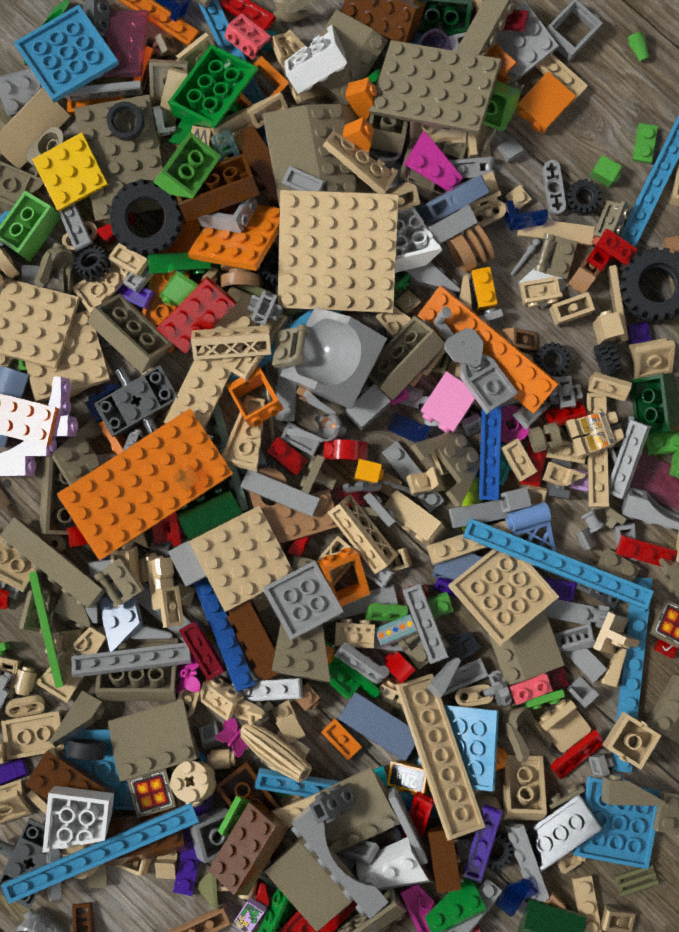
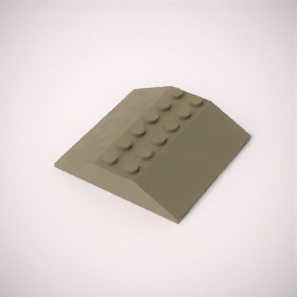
[263,104,377,206]

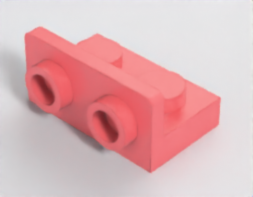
[225,14,271,60]
[508,673,553,705]

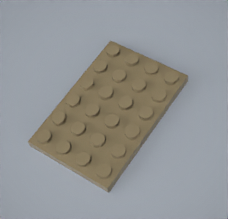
[369,40,502,134]
[74,95,163,222]

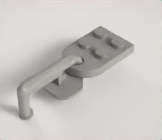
[0,69,104,116]
[433,307,518,414]

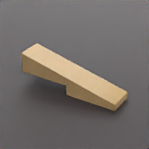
[210,92,288,146]

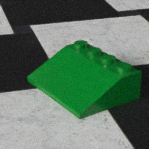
[168,44,259,128]

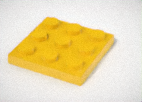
[32,132,109,212]

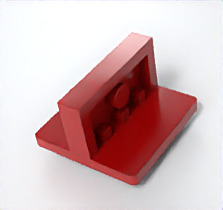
[152,512,187,547]

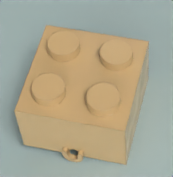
[603,712,661,770]

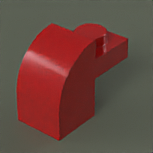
[323,439,368,462]

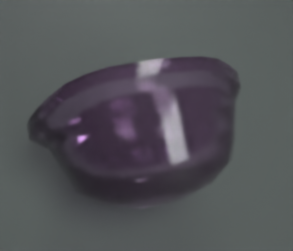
[418,28,451,50]

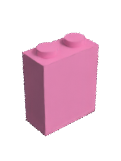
[421,372,476,434]

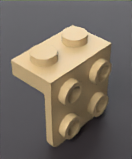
[538,699,591,752]

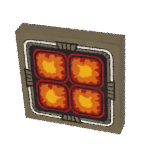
[649,599,679,649]
[127,768,177,818]

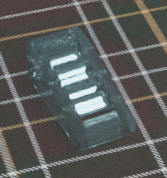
[211,129,240,162]

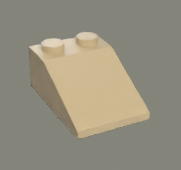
[503,755,547,821]

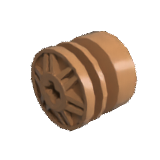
[446,223,495,274]
[221,265,260,292]

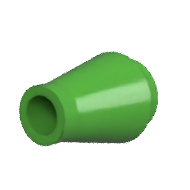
[628,31,650,62]

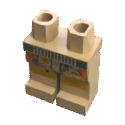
[565,411,624,459]

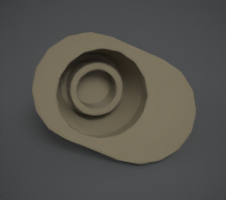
[27,127,65,165]

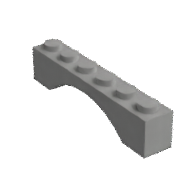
[621,487,679,530]
[290,806,388,919]

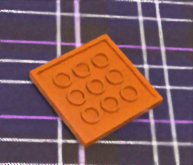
[188,204,280,271]

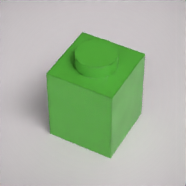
[589,155,622,187]

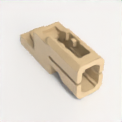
[146,557,184,628]

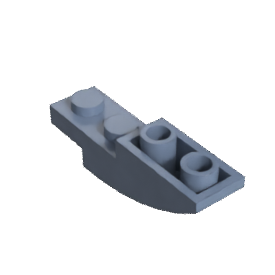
[415,174,490,225]

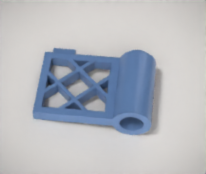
[505,502,556,552]

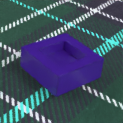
[627,322,651,344]

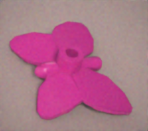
[176,656,201,693]
[216,717,250,758]

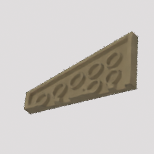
[271,556,330,683]

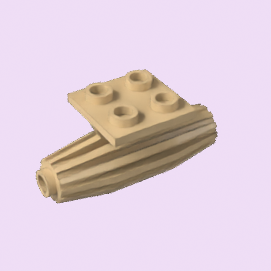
[240,723,312,783]

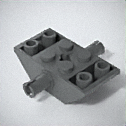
[94,365,178,437]
[0,818,67,909]

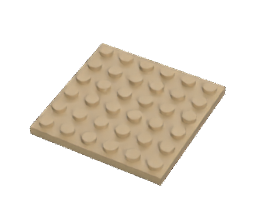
[278,189,399,313]

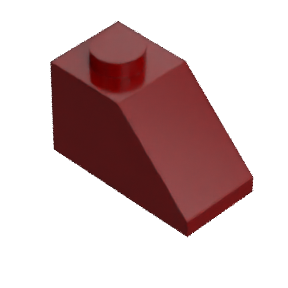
[384,651,415,684]

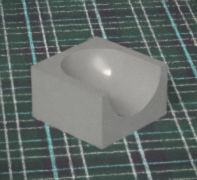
[280,307,387,409]

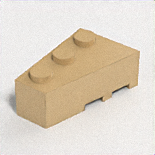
[383,489,448,545]

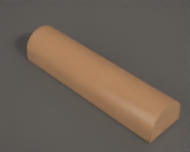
[166,904,232,932]

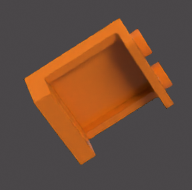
[516,71,576,134]

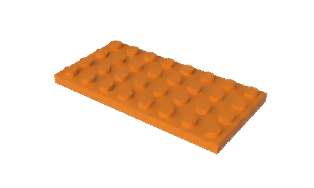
[57,409,233,561]

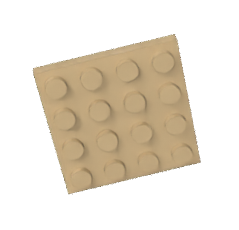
[0,278,80,370]
[25,310,111,403]
[189,506,293,612]
[448,550,559,646]

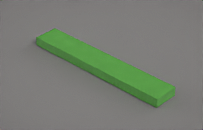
[29,571,65,688]

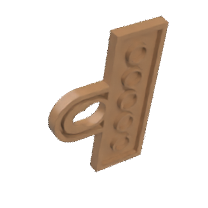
[249,468,338,544]

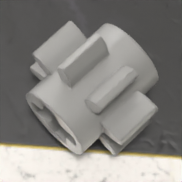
[591,605,614,628]

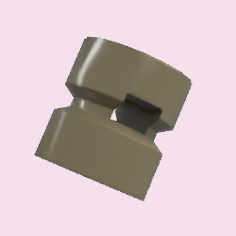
[528,422,562,453]

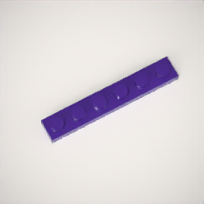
[173,778,217,896]

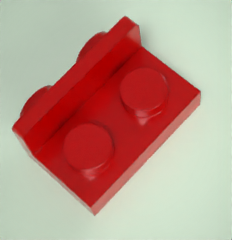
[591,229,637,265]

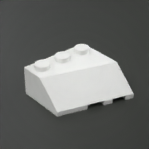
[285,25,348,94]
[395,207,442,273]
[42,786,114,853]
[356,837,434,891]

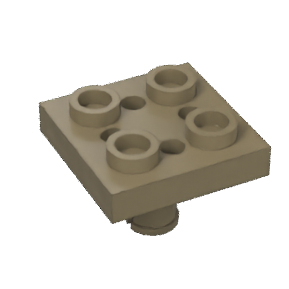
[300,455,337,494]

